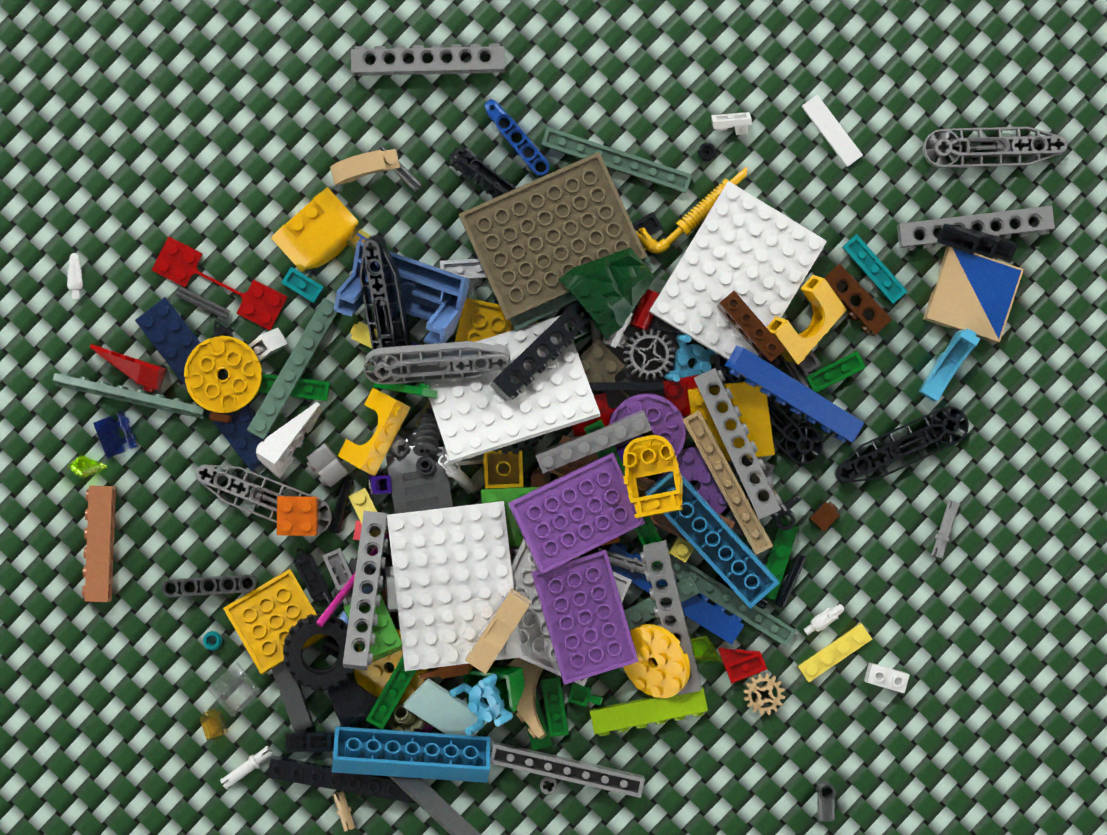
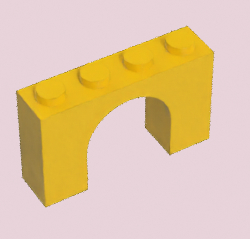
[767,275,847,365]
[338,388,411,476]

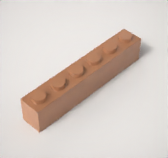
[82,486,116,602]

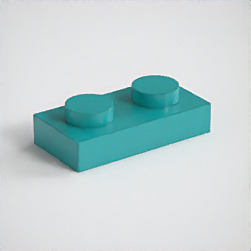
[281,267,324,303]

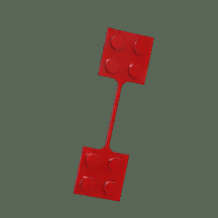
[152,237,288,331]
[572,374,700,437]

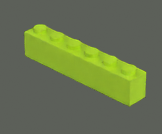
[589,686,708,736]

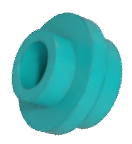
[203,631,222,650]

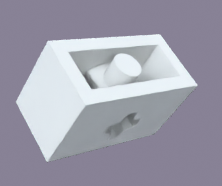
[864,662,910,693]

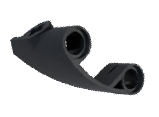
[327,676,378,727]

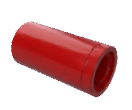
[630,289,659,331]

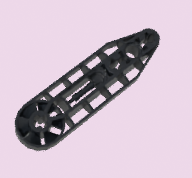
[359,235,411,361]
[714,355,824,464]
[834,406,969,483]

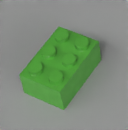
[343,592,402,662]

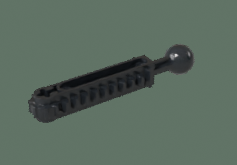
[449,148,516,199]

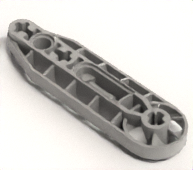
[922,127,1067,168]
[364,341,510,385]
[195,465,333,534]

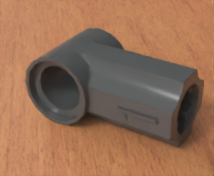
[816,780,836,822]

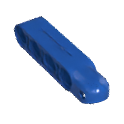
[484,99,550,178]

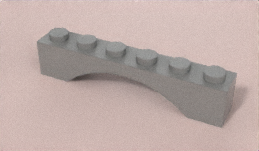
[535,409,652,473]

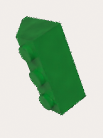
[463,664,525,712]

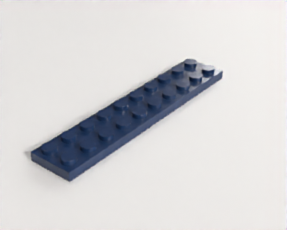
[135,297,271,472]

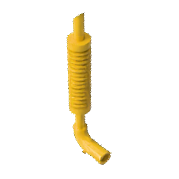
[636,167,747,254]

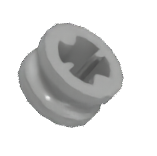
[540,776,557,795]

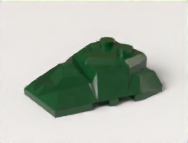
[558,247,655,340]

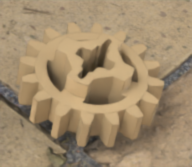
[743,673,785,715]

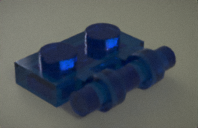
[93,411,138,459]

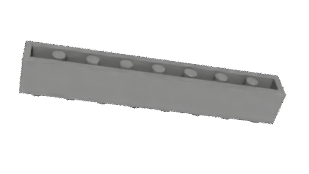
[490,741,645,798]

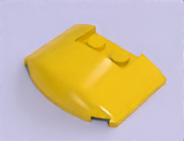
[271,187,359,272]

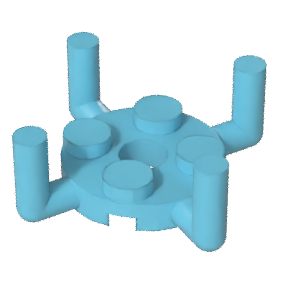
[664,334,715,382]
[449,674,513,735]

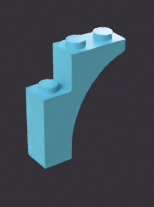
[918,328,980,402]

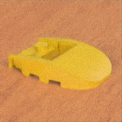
[623,435,683,518]

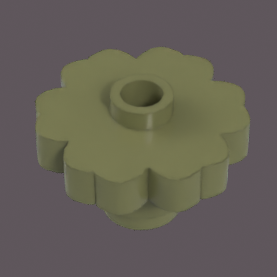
[388,704,426,732]

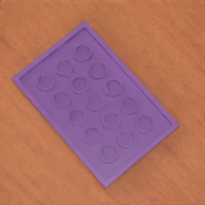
[508,453,645,574]
[531,549,639,685]

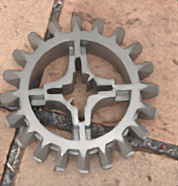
[623,329,675,381]

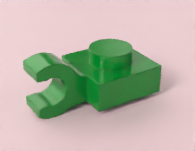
[568,683,603,707]

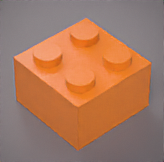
[277,496,319,536]

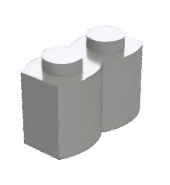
[306,443,350,488]

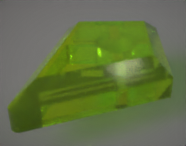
[67,455,107,478]
[690,635,722,661]

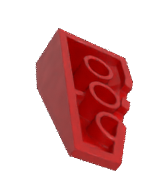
[89,344,167,393]

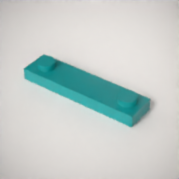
[842,234,907,304]

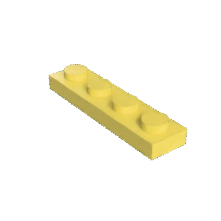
[798,623,872,682]

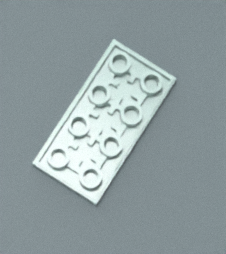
[404,678,487,736]

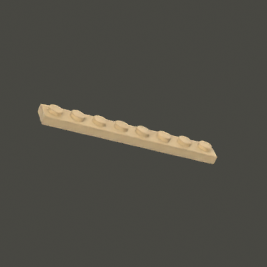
[682,410,773,555]

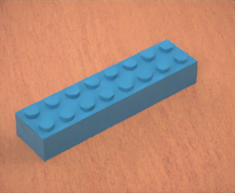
[645,471,779,609]
[332,726,490,783]

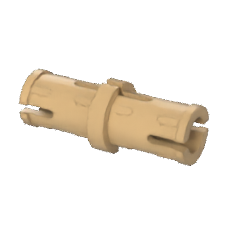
[332,791,356,831]

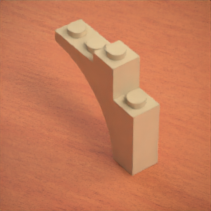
[506,658,547,739]

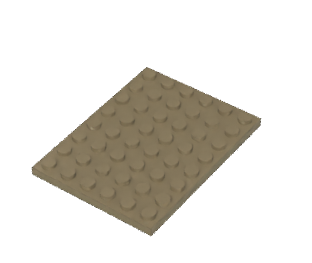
[458,152,647,320]

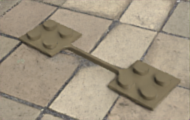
[579,339,691,443]

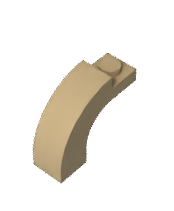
[330,149,400,185]

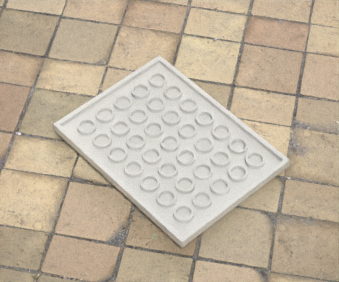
[649,181,827,360]
[424,315,600,464]
[387,501,522,671]

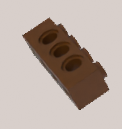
[824,263,892,336]
[717,291,785,363]

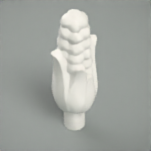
[67,253,83,299]
[803,604,844,635]

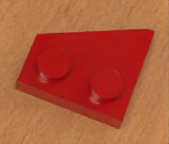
[718,647,767,684]

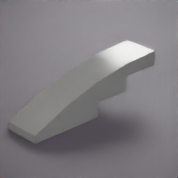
[323,548,353,606]

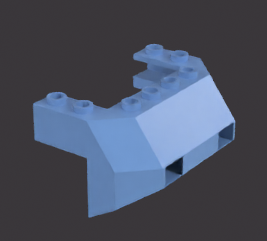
[334,241,470,344]

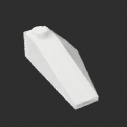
[256,402,322,478]

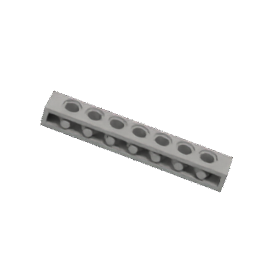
[351,43,505,76]
[897,206,1055,251]
[694,368,783,520]
[343,511,389,670]
[640,540,701,695]

